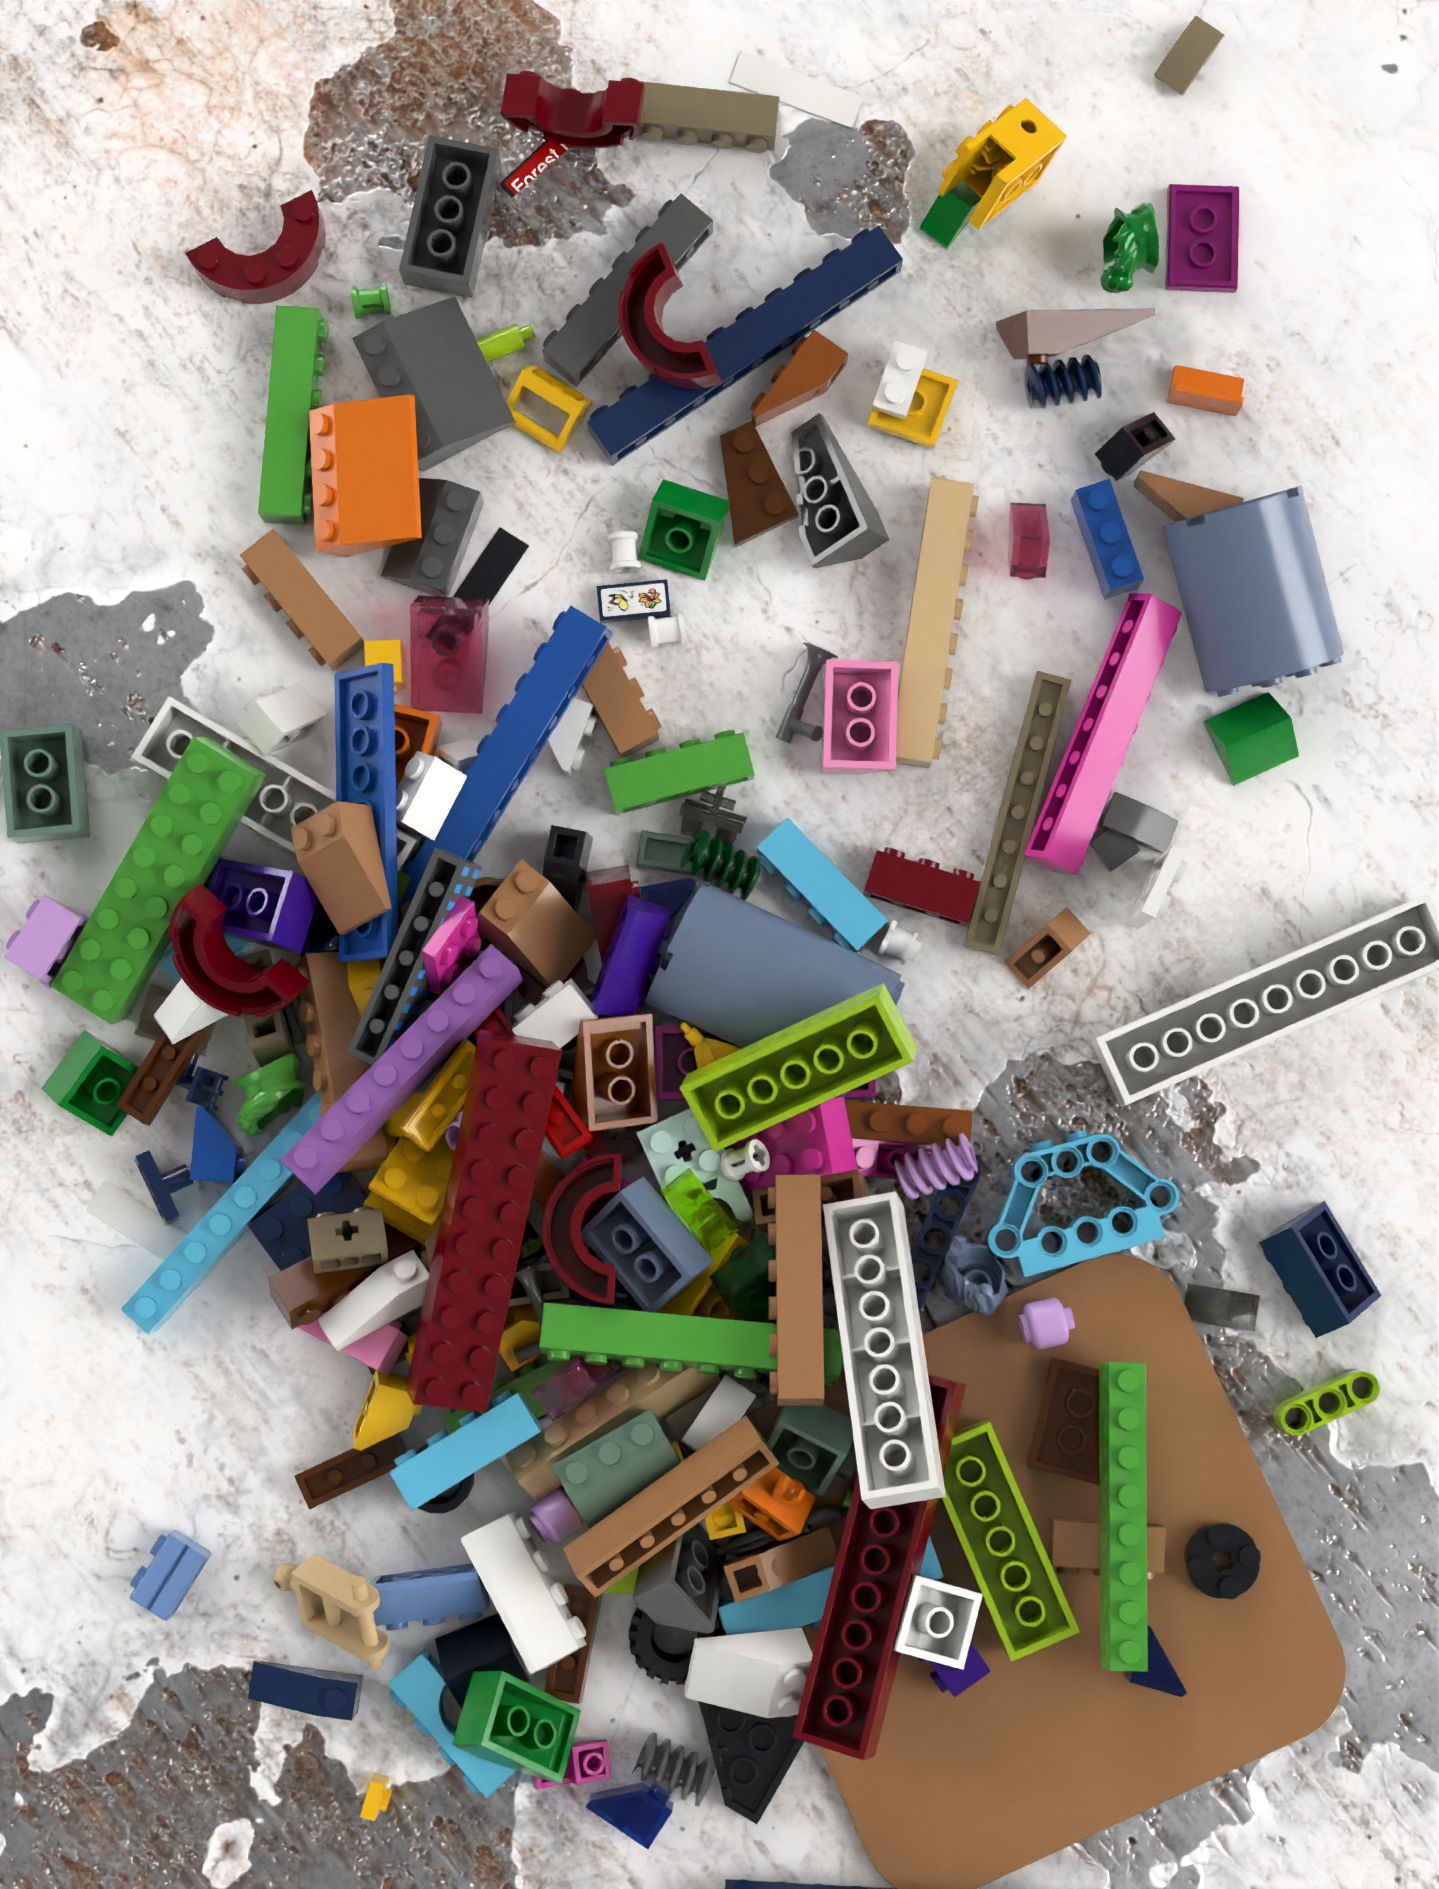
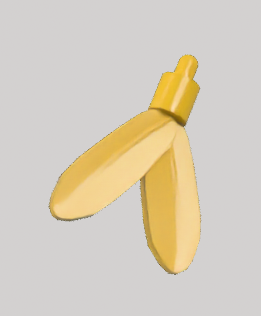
[680,1022,740,1069]

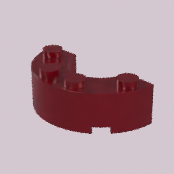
[500,71,645,148]
[185,190,325,304]
[618,242,723,389]
[168,883,310,1018]
[543,1154,622,1307]

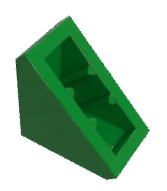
[919,181,981,249]

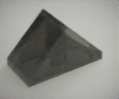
[1184,1283,1260,1332]

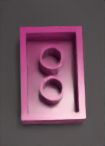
[735,1097,858,1191]

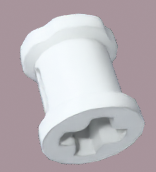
[607,531,641,574]
[648,612,687,648]
[720,1139,770,1182]

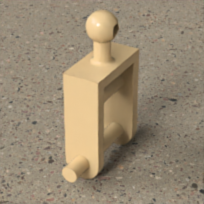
[273,1554,389,1669]

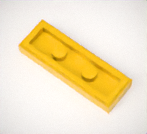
[398,1040,476,1152]

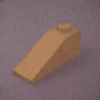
[1133,470,1244,522]

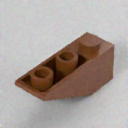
[750,329,848,427]

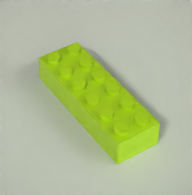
[679,983,918,1152]
[941,1418,1080,1662]

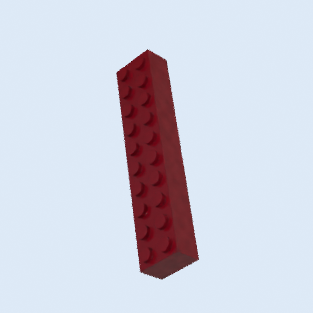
[405,1030,562,1413]
[792,1374,966,1760]

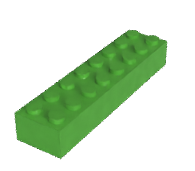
[51,736,267,1025]

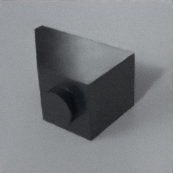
[1095,412,1176,481]

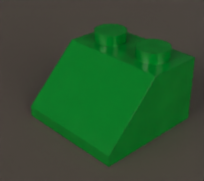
[638,479,730,581]
[41,1030,139,1137]

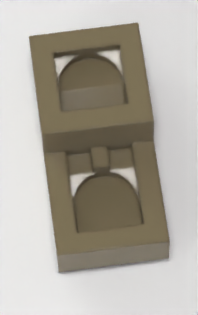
[1154,16,1225,95]

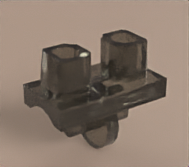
[679,785,747,845]

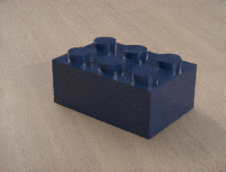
[247,1171,369,1271]

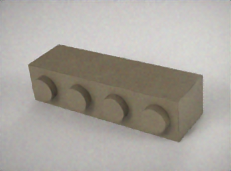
[637,81,779,153]

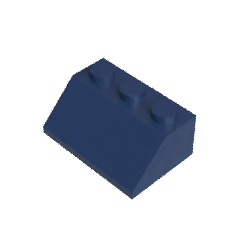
[1258,1201,1382,1338]

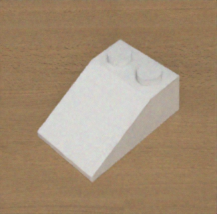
[684,1628,813,1718]

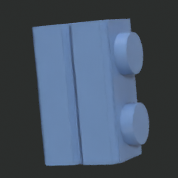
[129,1530,212,1621]

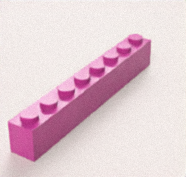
[1024,593,1182,875]

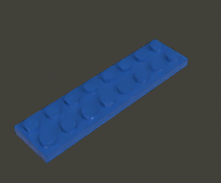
[334,663,398,963]

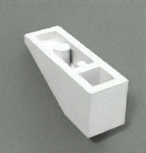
[318,1250,429,1351]

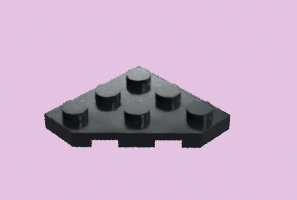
[699,1701,804,1824]

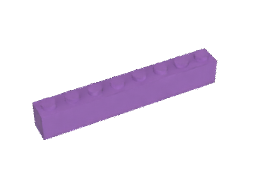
[280,944,523,1195]

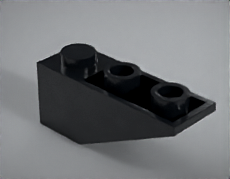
[542,825,593,913]

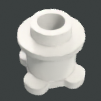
[878,920,922,965]

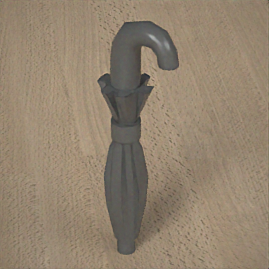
[716,1505,843,1557]

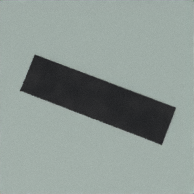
[426,527,529,656]

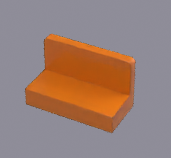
[1166,365,1244,416]

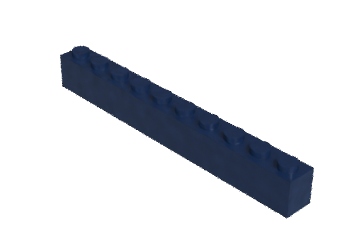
[587,225,903,466]

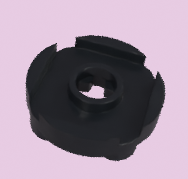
[1184,1523,1261,1599]

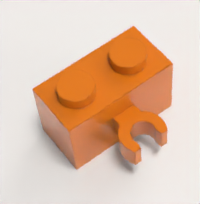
[726,1466,816,1542]

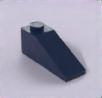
[248,1660,363,1721]

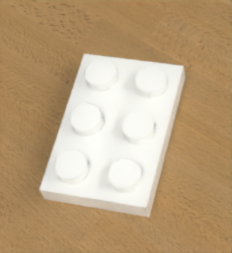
[1126,845,1187,929]

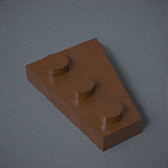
[720,421,799,547]

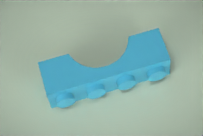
[388,1648,517,1798]

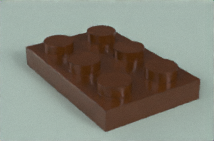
[1026,1357,1099,1485]

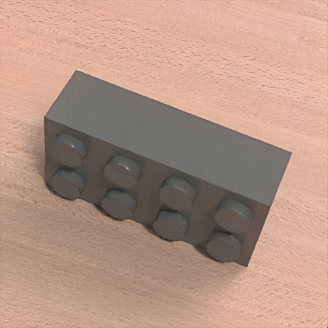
[399,135,502,298]

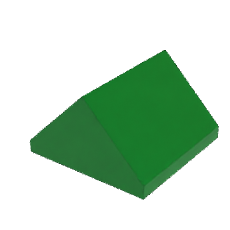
[1203,692,1299,786]

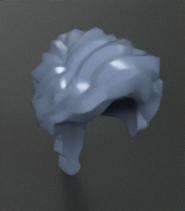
[940,1235,1008,1317]

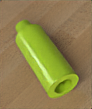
[476,323,536,363]

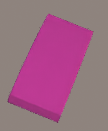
[532,1739,612,1790]

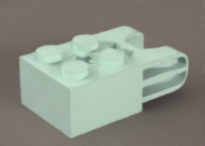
[635,1106,753,1242]

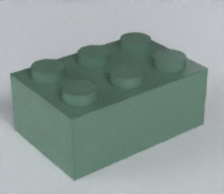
[0,724,90,844]

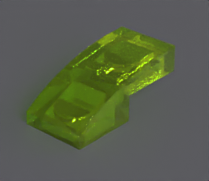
[661,1168,738,1252]

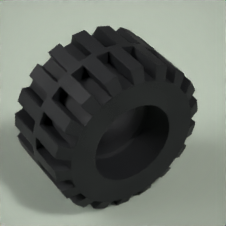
[628,1607,722,1685]

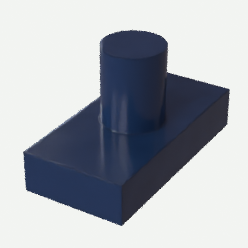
[135,1150,194,1226]

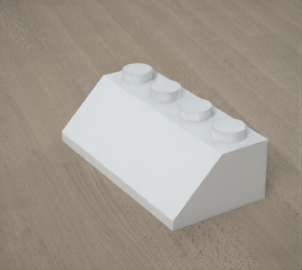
[460,1512,587,1674]

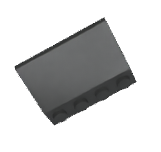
[352,297,516,471]

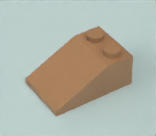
[291,801,392,935]
[476,859,597,988]

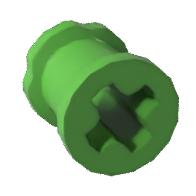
[351,282,391,320]

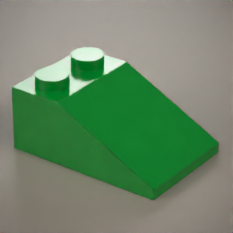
[452,1671,581,1784]

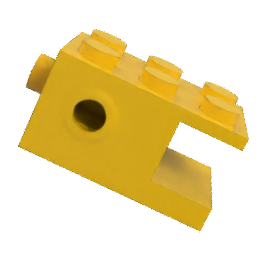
[937,98,1067,230]
[363,1132,455,1245]

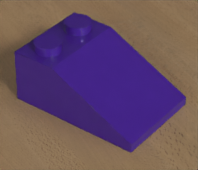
[208,858,318,954]

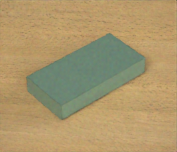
[636,830,704,877]

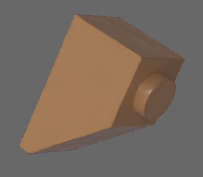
[1004,907,1091,989]

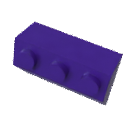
[591,894,674,1016]

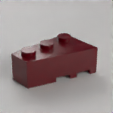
[586,865,650,984]

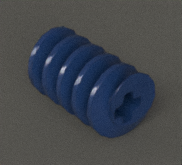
[1025,355,1102,409]

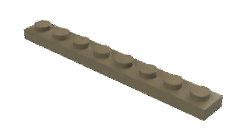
[963,671,1072,956]

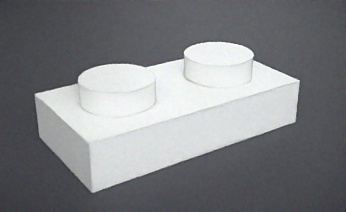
[872,340,929,420]

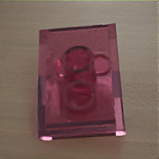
[410,595,489,714]

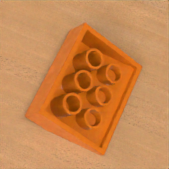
[309,394,422,557]

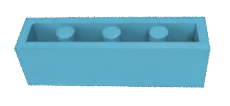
[756,817,889,953]
[389,1390,543,1511]

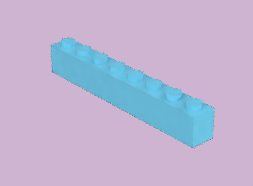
[121,1091,321,1334]

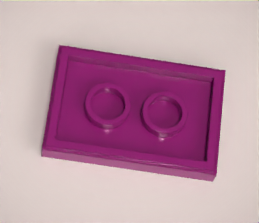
[1165,184,1239,293]

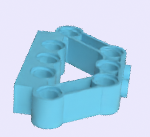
[985,1130,1180,1277]

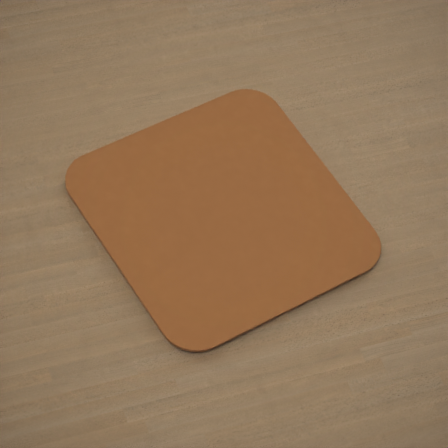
[727,1254,1346,1889]

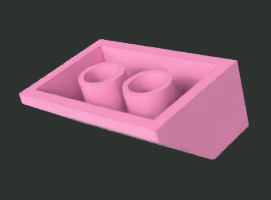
[821,660,899,775]

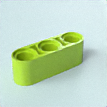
[1273,1369,1380,1436]

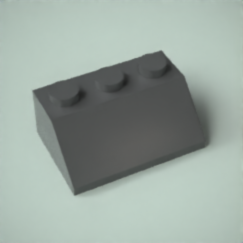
[381,478,484,600]
[633,1523,726,1634]

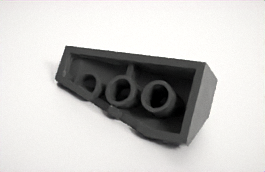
[791,413,890,568]

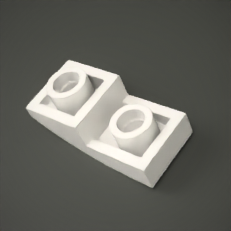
[681,1375,756,1451]

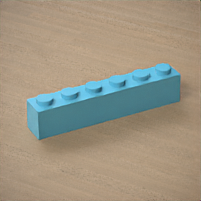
[718,1535,944,1635]

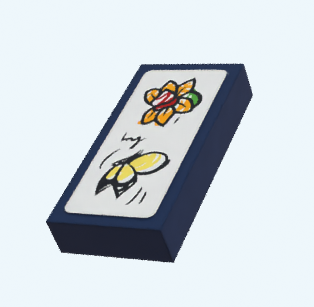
[597,579,671,623]

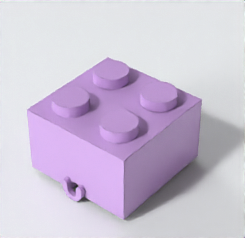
[4,895,89,988]

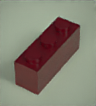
[863,847,981,927]

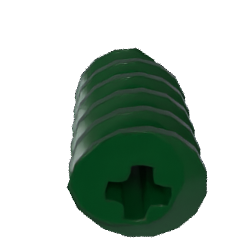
[680,830,760,900]

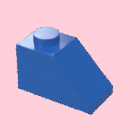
[189,1107,248,1183]

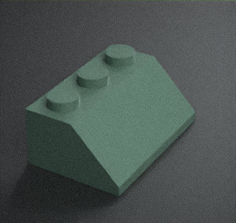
[552,1409,682,1529]

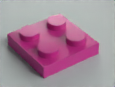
[422,896,482,996]

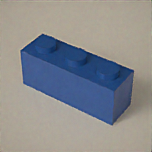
[1070,479,1144,600]

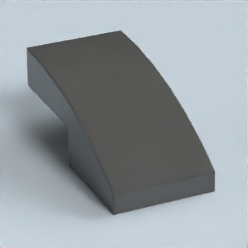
[1100,792,1179,854]

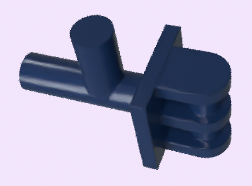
[175,1053,229,1111]

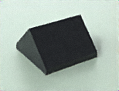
[435,1613,530,1709]

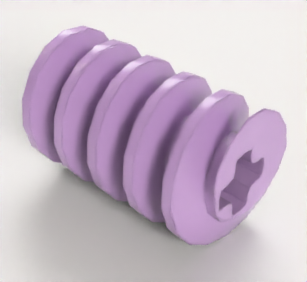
[895,1133,978,1200]

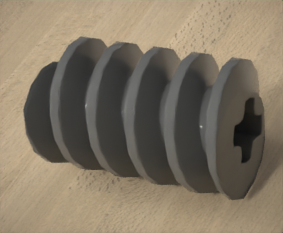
[632,1732,715,1807]

